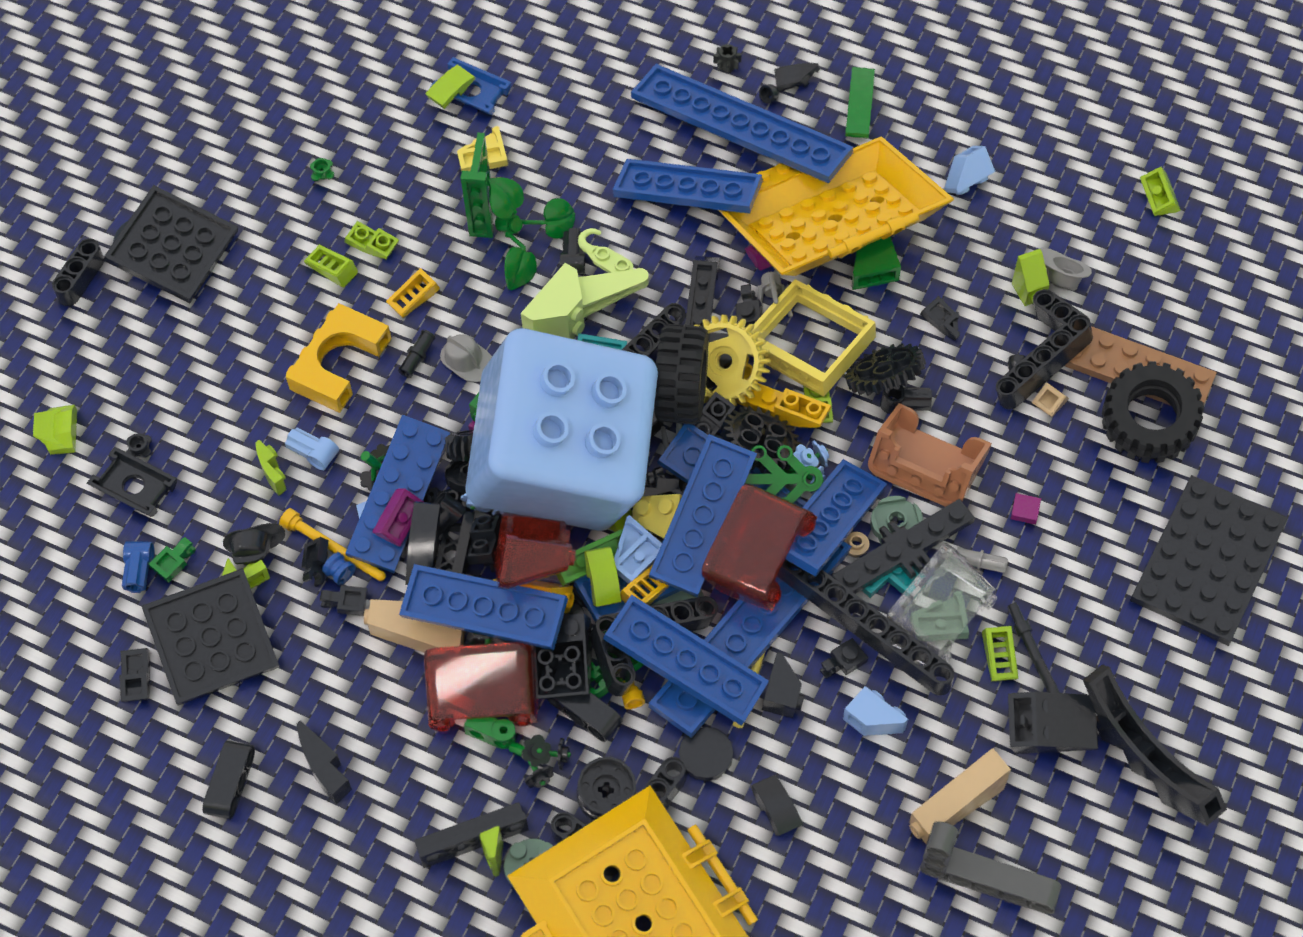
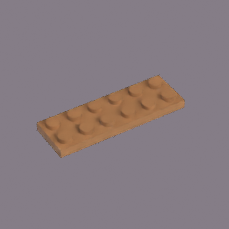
[1065,326,1217,405]

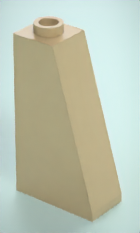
[364,599,466,664]
[909,748,1011,844]

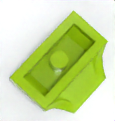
[33,405,77,455]

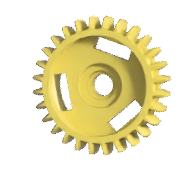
[694,315,771,406]

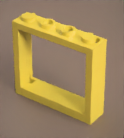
[748,279,876,397]

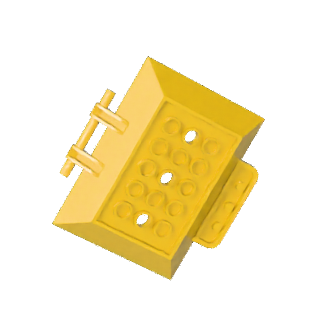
[718,136,954,276]
[507,786,758,937]

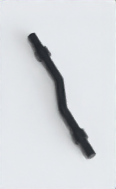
[1007,602,1060,693]

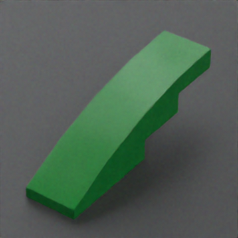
[845,67,875,138]

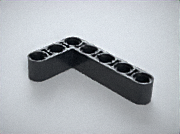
[996,289,1093,409]
[590,596,718,696]
[551,757,686,876]

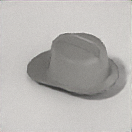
[1039,248,1092,291]
[440,334,492,382]

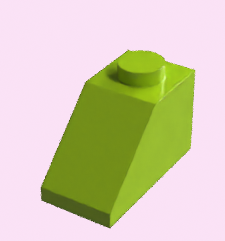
[1012,249,1050,306]

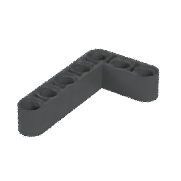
[920,821,1062,914]

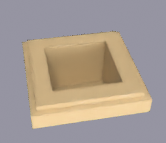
[1031,382,1069,417]

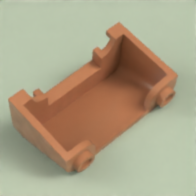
[868,403,992,507]

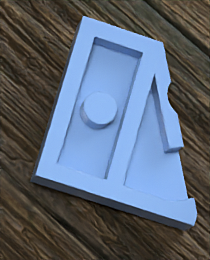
[614,515,662,584]

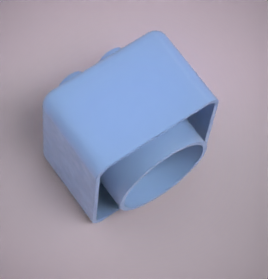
[465,328,658,531]

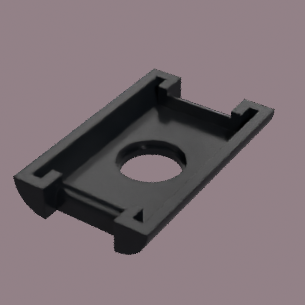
[87,447,177,517]

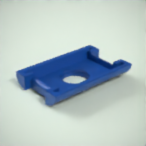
[430,57,511,115]

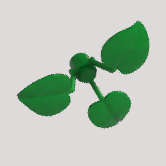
[488,177,575,290]

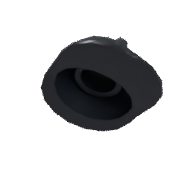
[223,523,285,565]

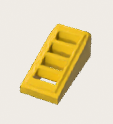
[386,268,440,318]
[620,565,669,605]

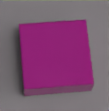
[1010,493,1041,525]

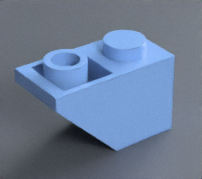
[944,146,995,195]
[843,686,908,736]

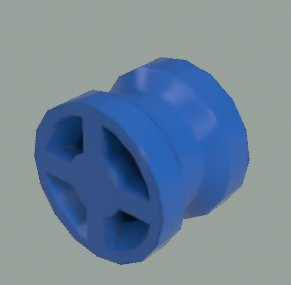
[322,552,356,585]

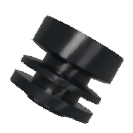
[577,757,636,821]

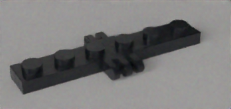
[832,499,975,594]

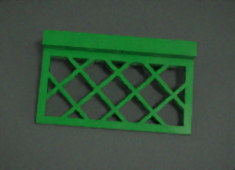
[461,132,494,238]

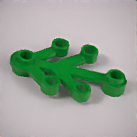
[745,445,823,513]

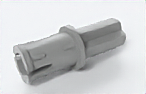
[954,547,1008,573]

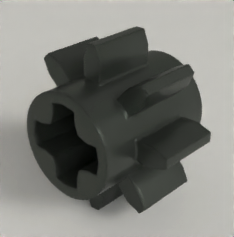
[713,44,742,73]

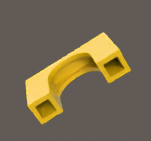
[286,303,392,413]

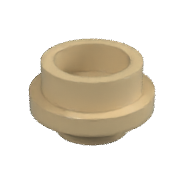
[845,532,869,557]

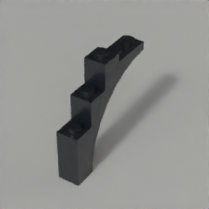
[1083,664,1227,826]

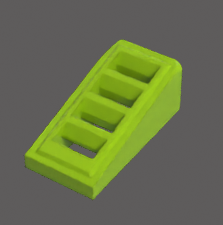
[304,245,358,288]
[982,626,1019,682]

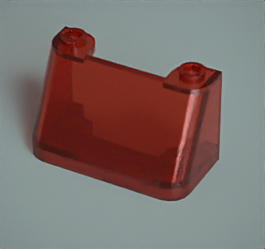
[702,484,817,611]
[495,513,576,589]
[424,642,538,732]

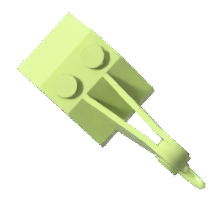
[521,228,649,339]

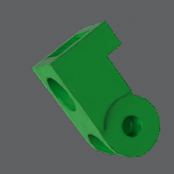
[464,702,516,749]

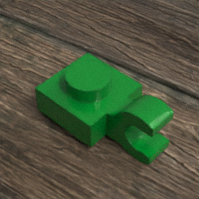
[149,537,196,583]

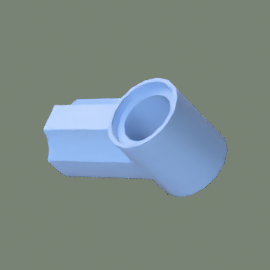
[285,428,339,470]

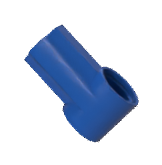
[122,541,155,593]

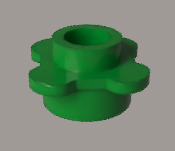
[310,158,334,181]

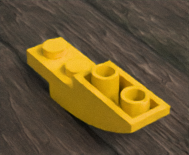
[737,377,831,428]

